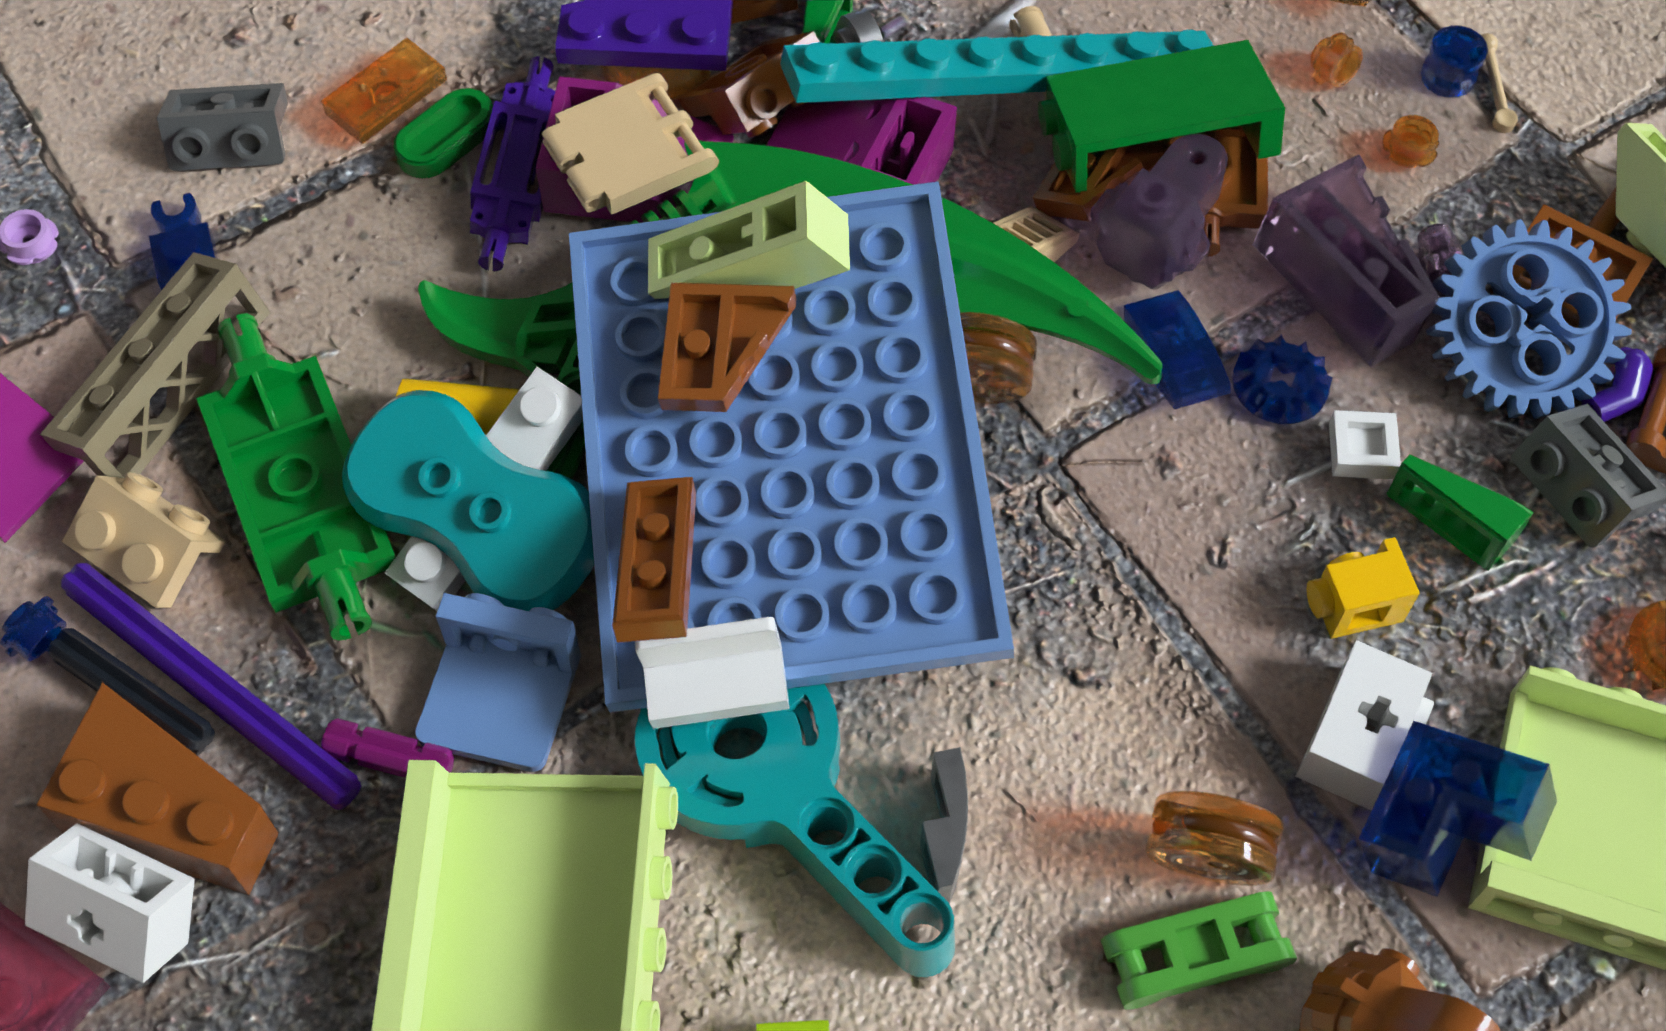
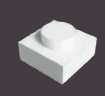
[1329,410,1401,479]

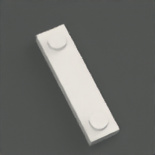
[385,367,583,611]

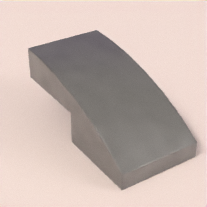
[920,747,968,904]

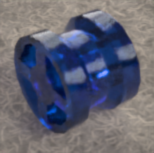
[1420,25,1488,98]

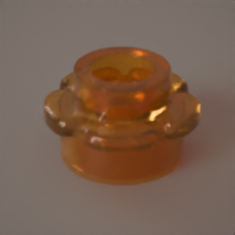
[1310,32,1363,88]
[1382,115,1439,168]

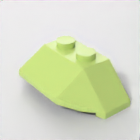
[1616,123,1666,268]

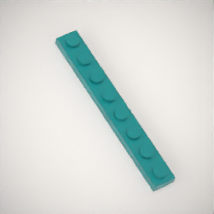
[780,30,1214,103]

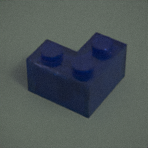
[1358,721,1557,897]

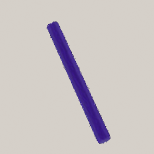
[60,563,362,810]

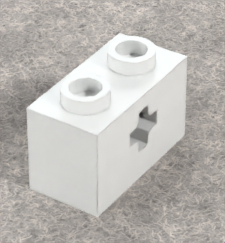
[1296,640,1434,811]
[25,823,195,983]

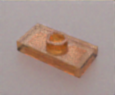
[321,38,447,144]

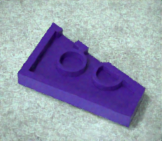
[555,0,733,71]

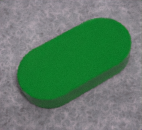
[393,88,493,178]

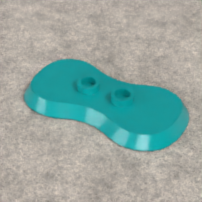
[342,390,594,611]

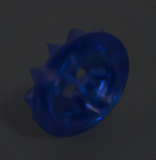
[1232,334,1333,424]

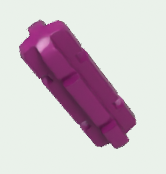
[321,718,455,778]

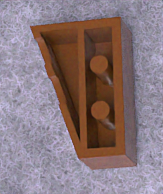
[36,682,279,895]

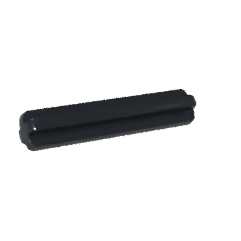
[47,628,215,756]

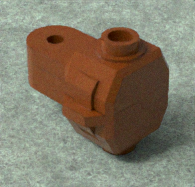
[1298,948,1501,1031]

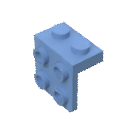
[416,593,581,772]

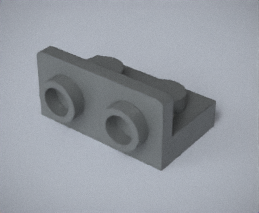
[157,83,288,171]
[1511,404,1666,548]

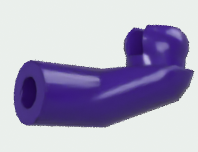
[1581,347,1653,422]

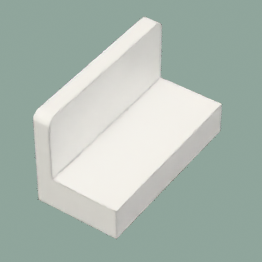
[635,617,790,729]

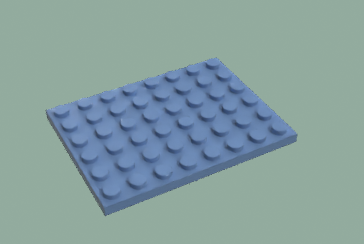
[569,181,1014,712]

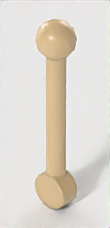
[1476,33,1518,133]

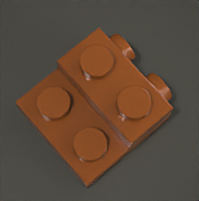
[678,31,819,138]

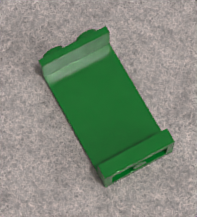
[1038,40,1285,193]

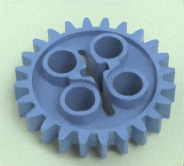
[1426,219,1632,419]

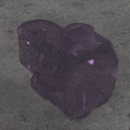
[1090,134,1228,290]

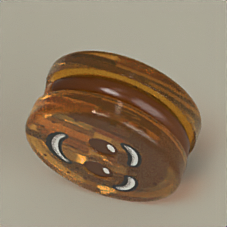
[960,312,1038,404]
[1145,791,1283,886]

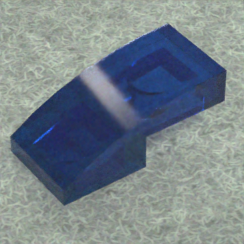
[1124,290,1231,410]

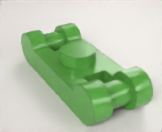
[1101,891,1297,1010]

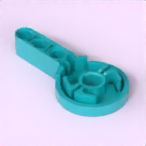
[635,684,955,977]

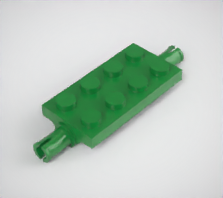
[196,313,396,641]

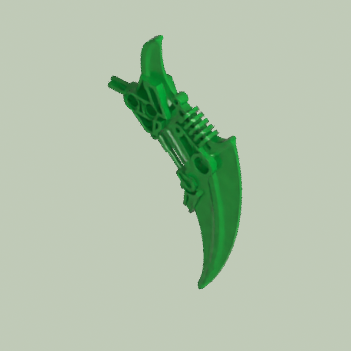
[418,140,1162,479]

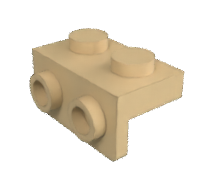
[62,472,226,608]

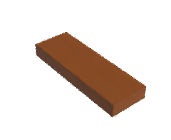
[612,477,696,643]

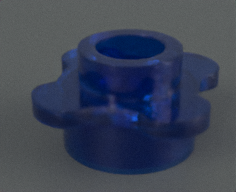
[0,596,66,662]

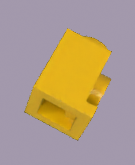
[1306,537,1420,639]

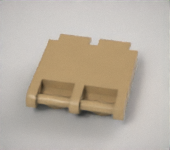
[542,73,719,215]

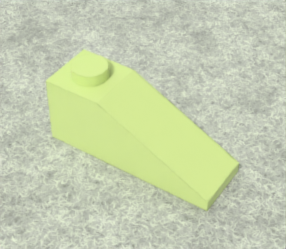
[648,181,850,299]

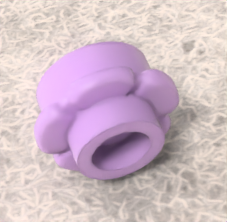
[0,209,59,265]

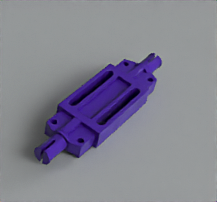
[470,56,555,272]

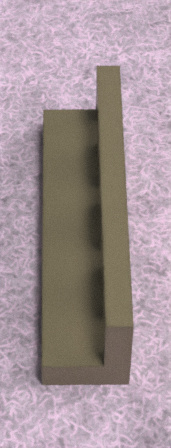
[40,252,270,478]

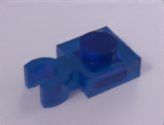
[148,193,218,290]

